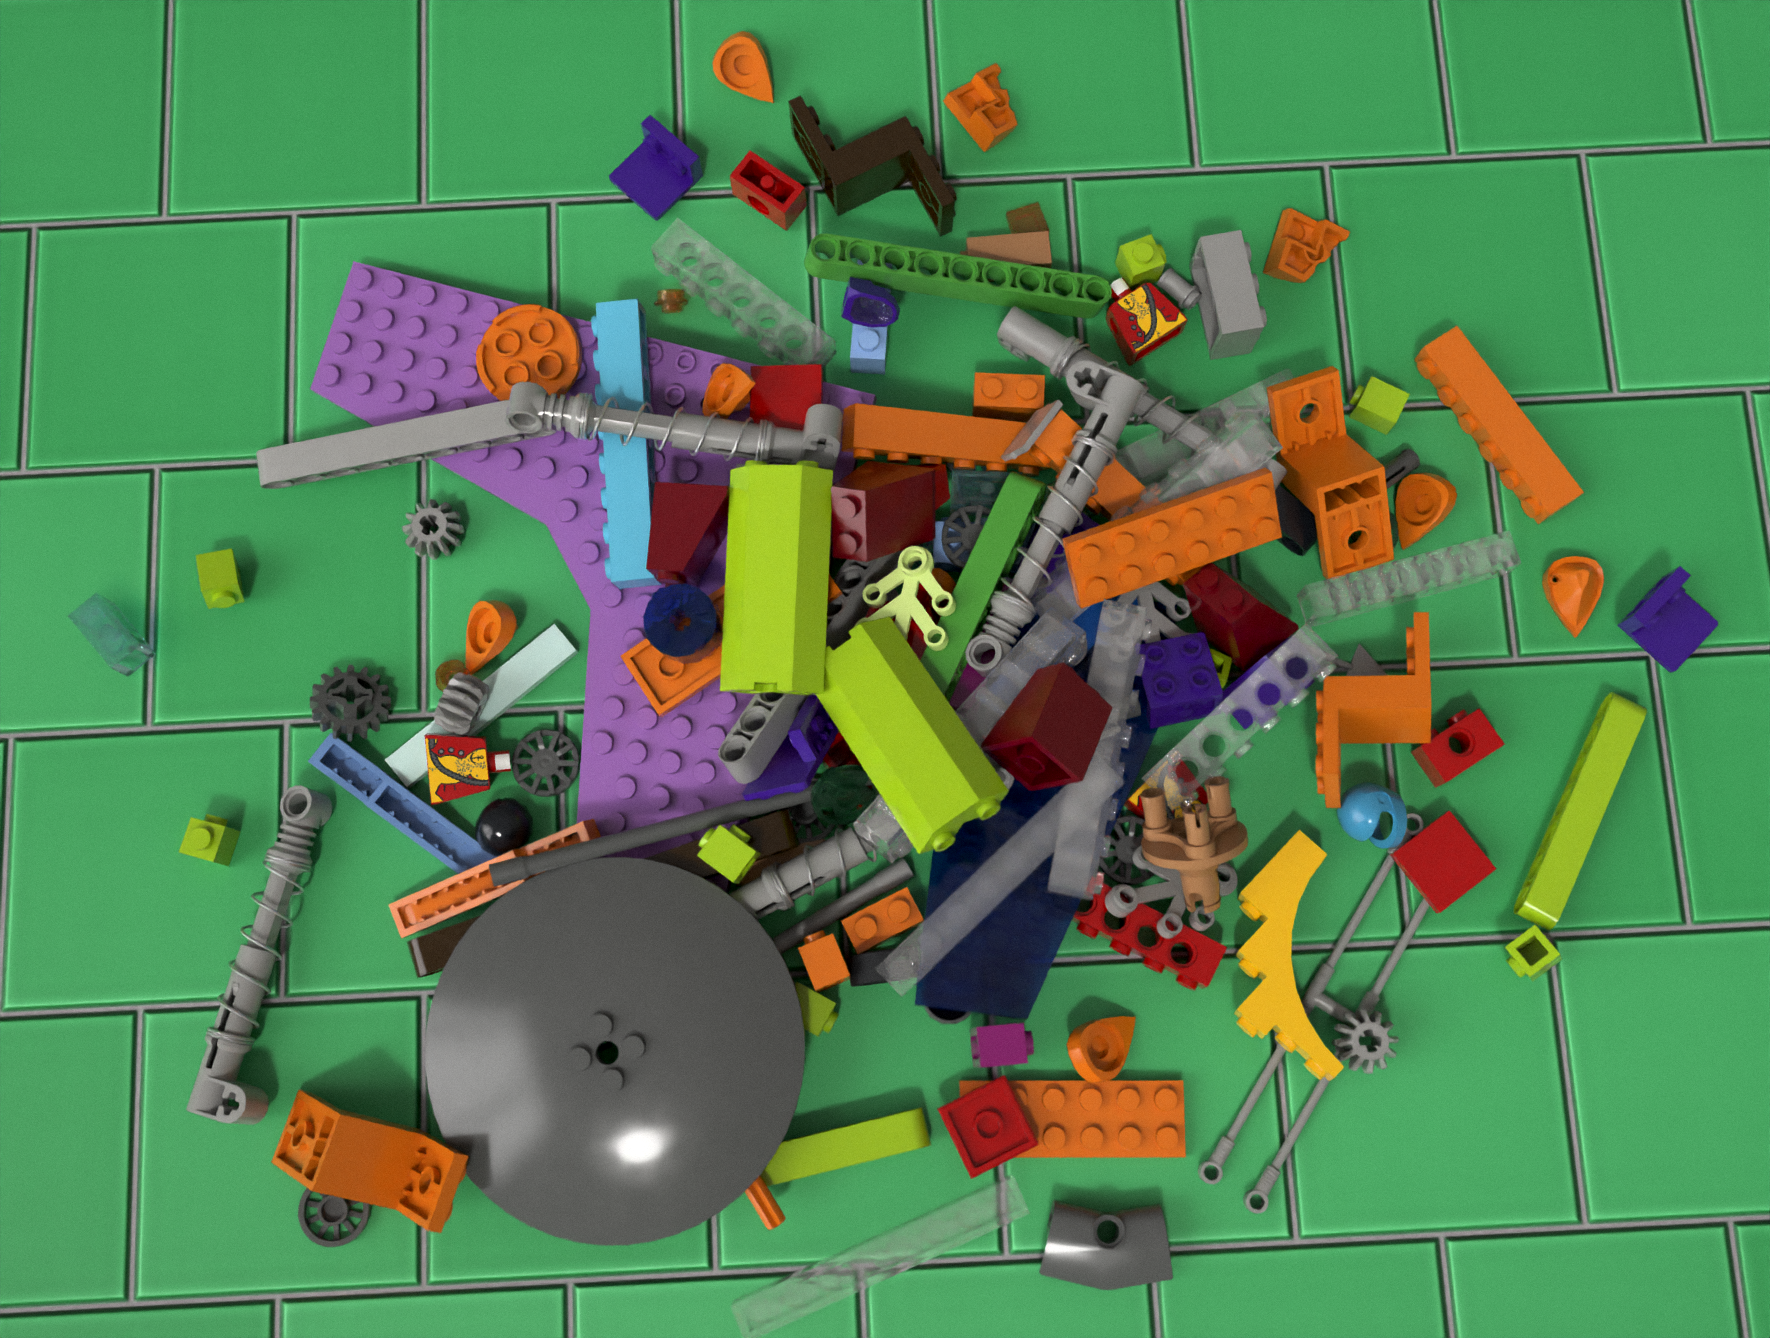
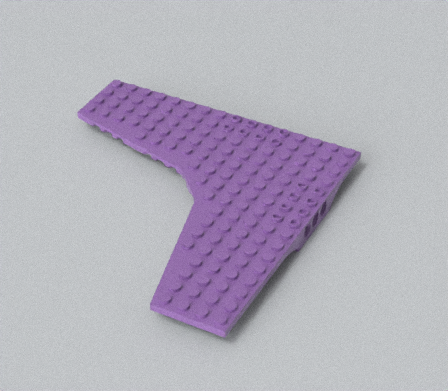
[310,261,877,893]

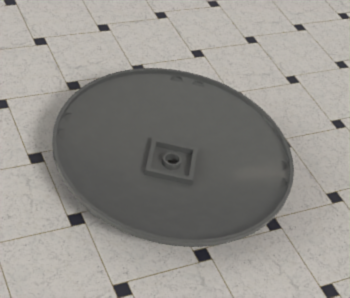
[425,857,805,1246]

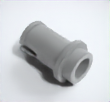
[1157,268,1202,310]

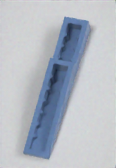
[308,733,498,874]

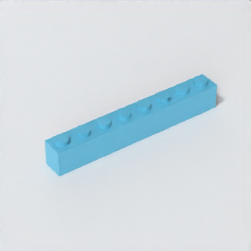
[591,298,662,589]

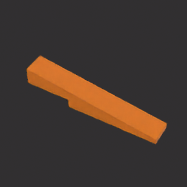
[388,819,601,938]

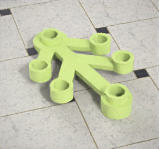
[855,546,956,651]

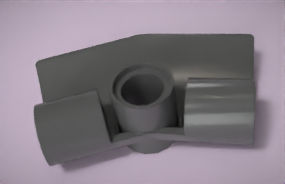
[1039,1200,1173,1290]

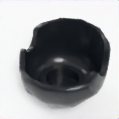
[475,797,533,856]

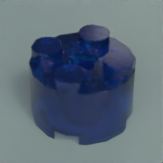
[643,584,723,664]

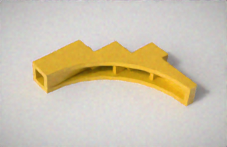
[1234,830,1344,1081]

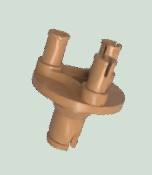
[1140,776,1248,914]

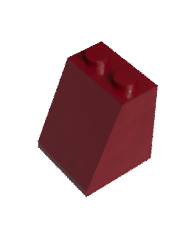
[831,461,935,562]
[646,482,730,590]
[1183,562,1299,673]
[980,662,1113,791]

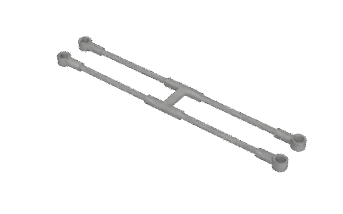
[1198,813,1430,1214]

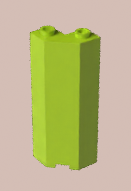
[720,460,833,695]
[816,616,1009,854]

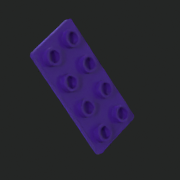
[742,695,839,801]

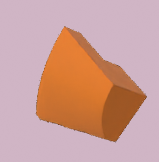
[943,63,1018,152]
[1263,208,1350,283]

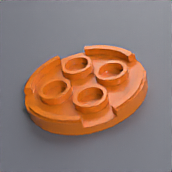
[476,304,582,401]

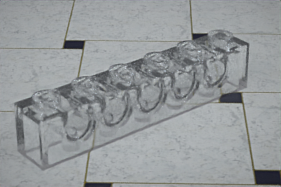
[651,218,836,368]
[1297,530,1521,628]
[1142,623,1338,811]

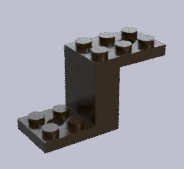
[788,95,957,237]

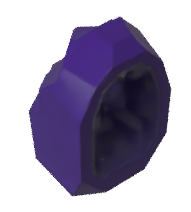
[841,277,900,328]

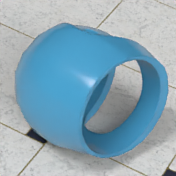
[1337,782,1407,849]

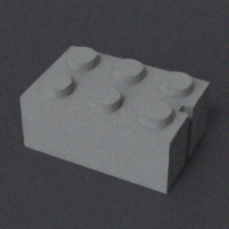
[1189,230,1267,360]

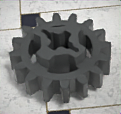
[310,665,391,741]

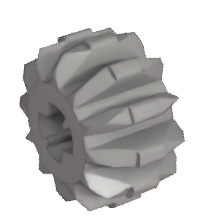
[402,499,465,560]
[434,672,489,736]
[1332,1008,1399,1074]

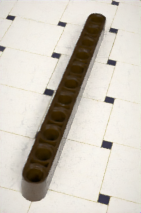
[407,810,800,978]

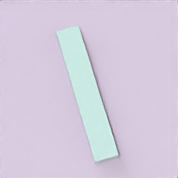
[385,624,578,789]

